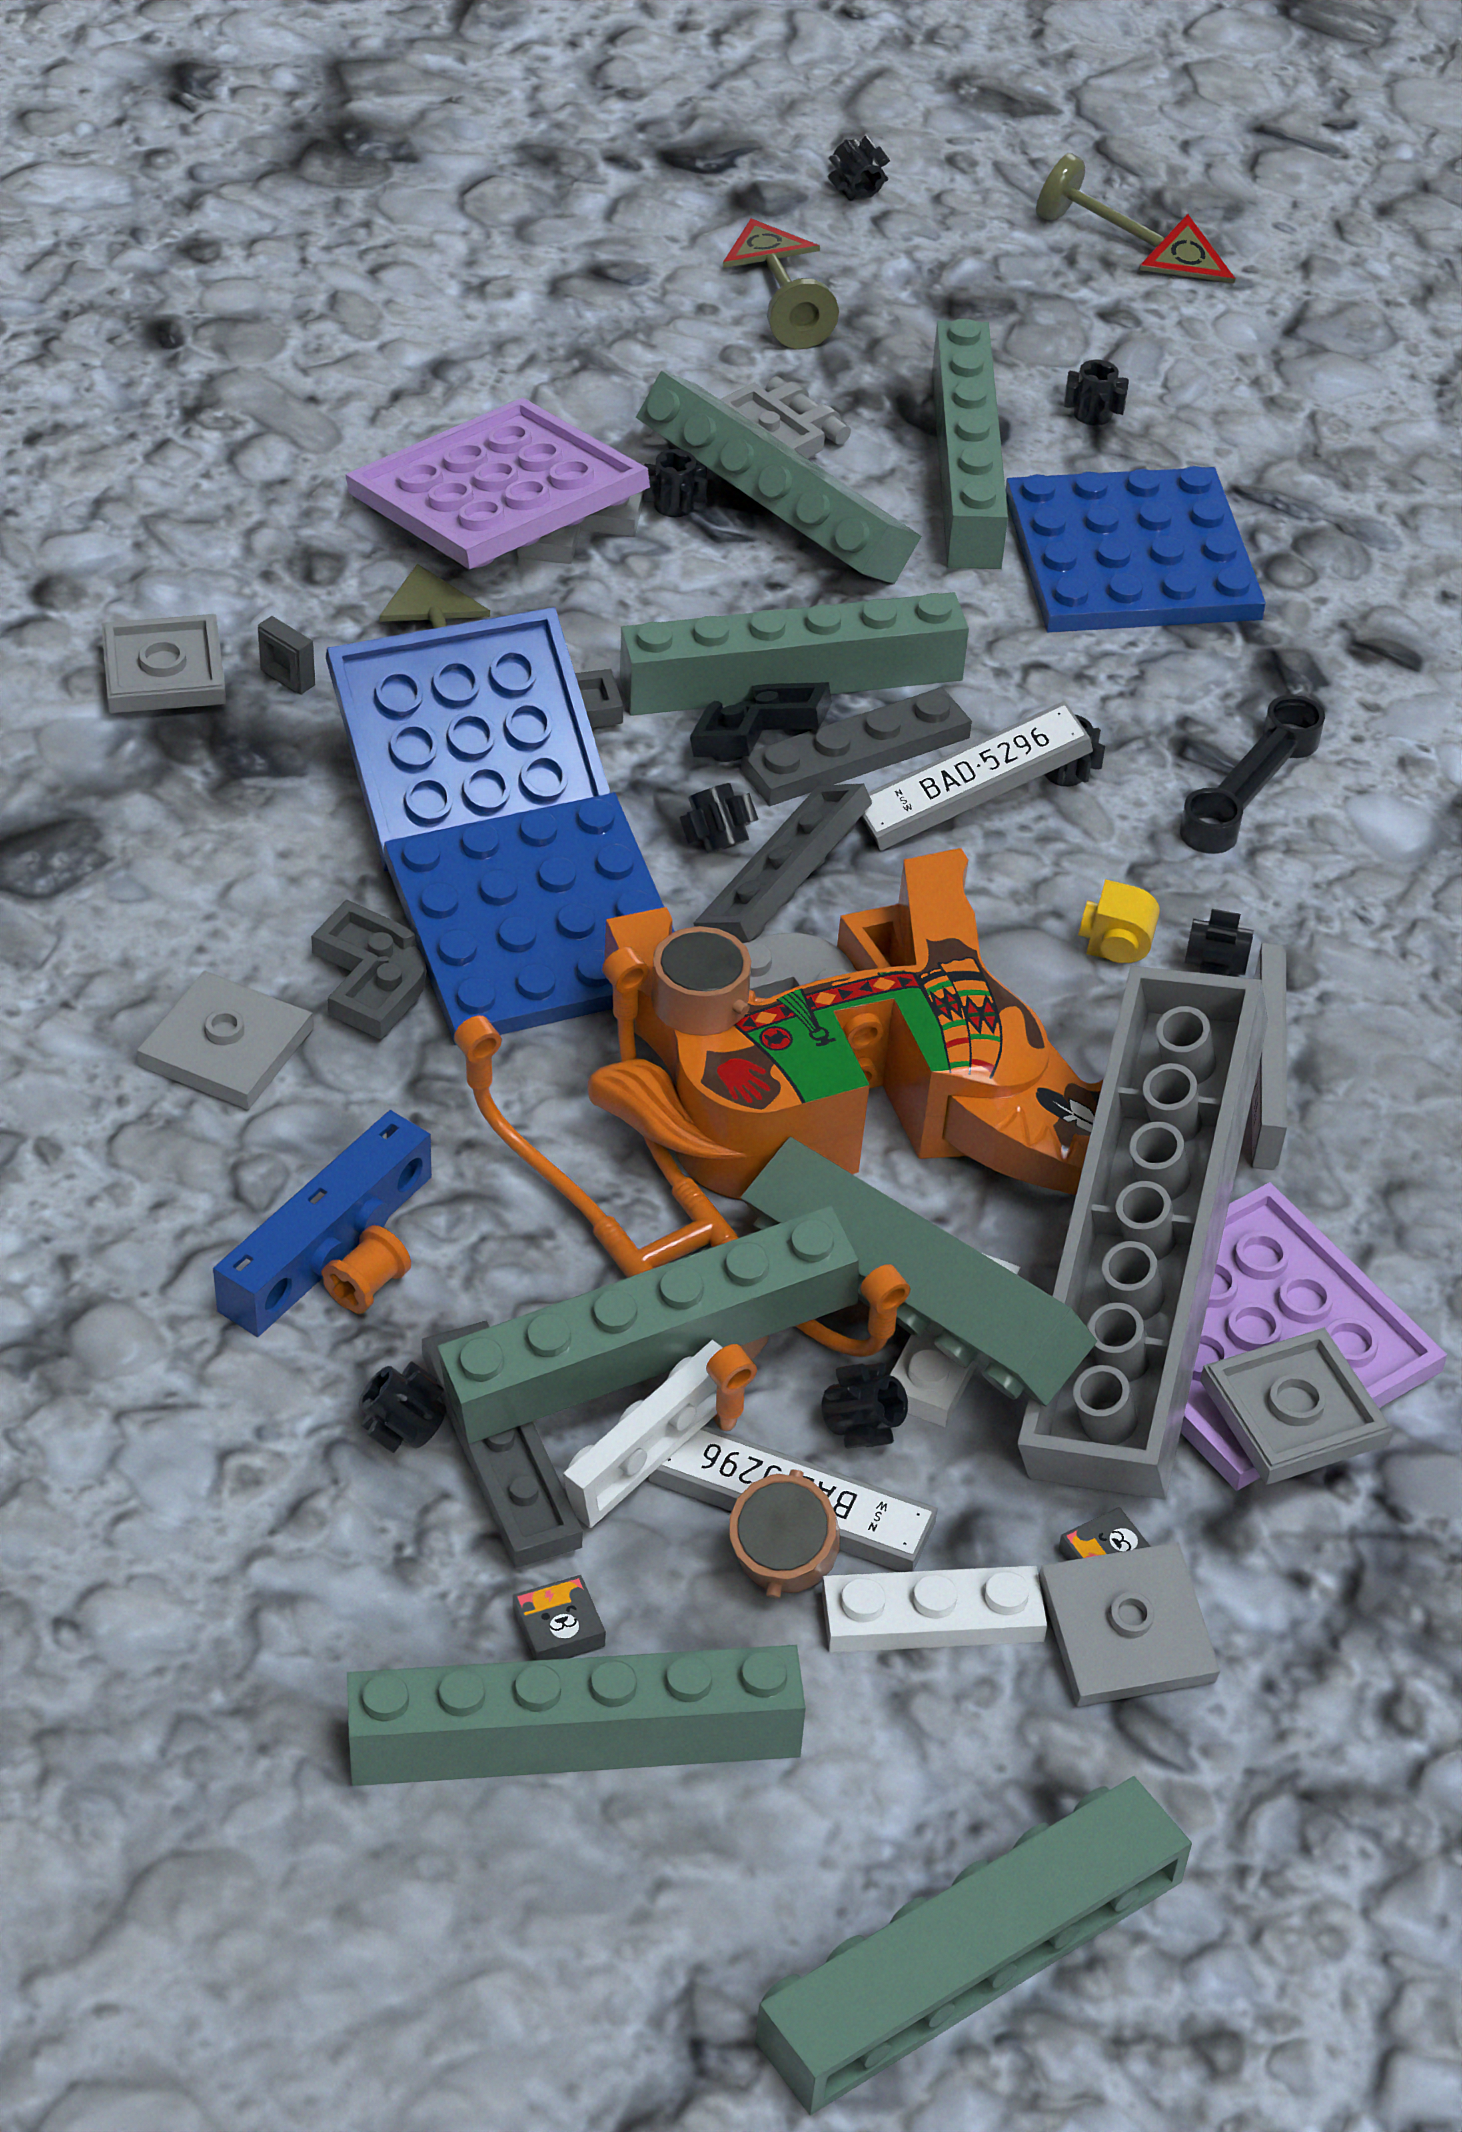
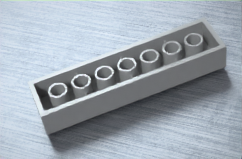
[1018,965,1268,1500]

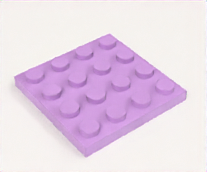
[345,397,650,570]
[1181,1182,1448,1491]

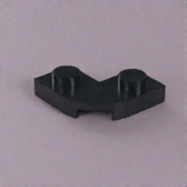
[690,682,832,762]

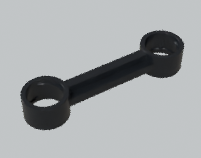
[1180,694,1325,854]

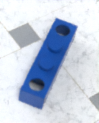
[213,1110,432,1338]

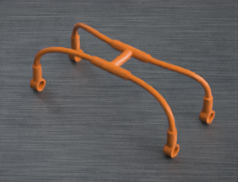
[454,947,911,1431]

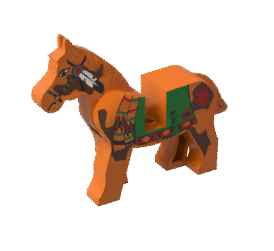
[587,848,1103,1200]

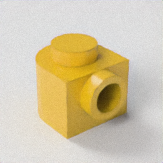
[1078,879,1160,963]

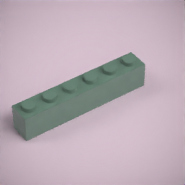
[932,319,1008,569]
[636,370,922,584]
[620,592,969,716]
[740,1137,1097,1407]
[437,1205,859,1444]
[347,1645,806,1786]
[755,1776,1192,2116]

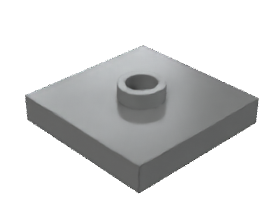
[101,614,226,713]
[137,970,314,1110]
[1200,1327,1393,1485]
[1038,1542,1221,1707]

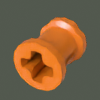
[321,1225,411,1314]

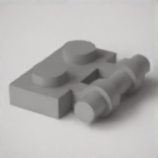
[720,376,851,458]

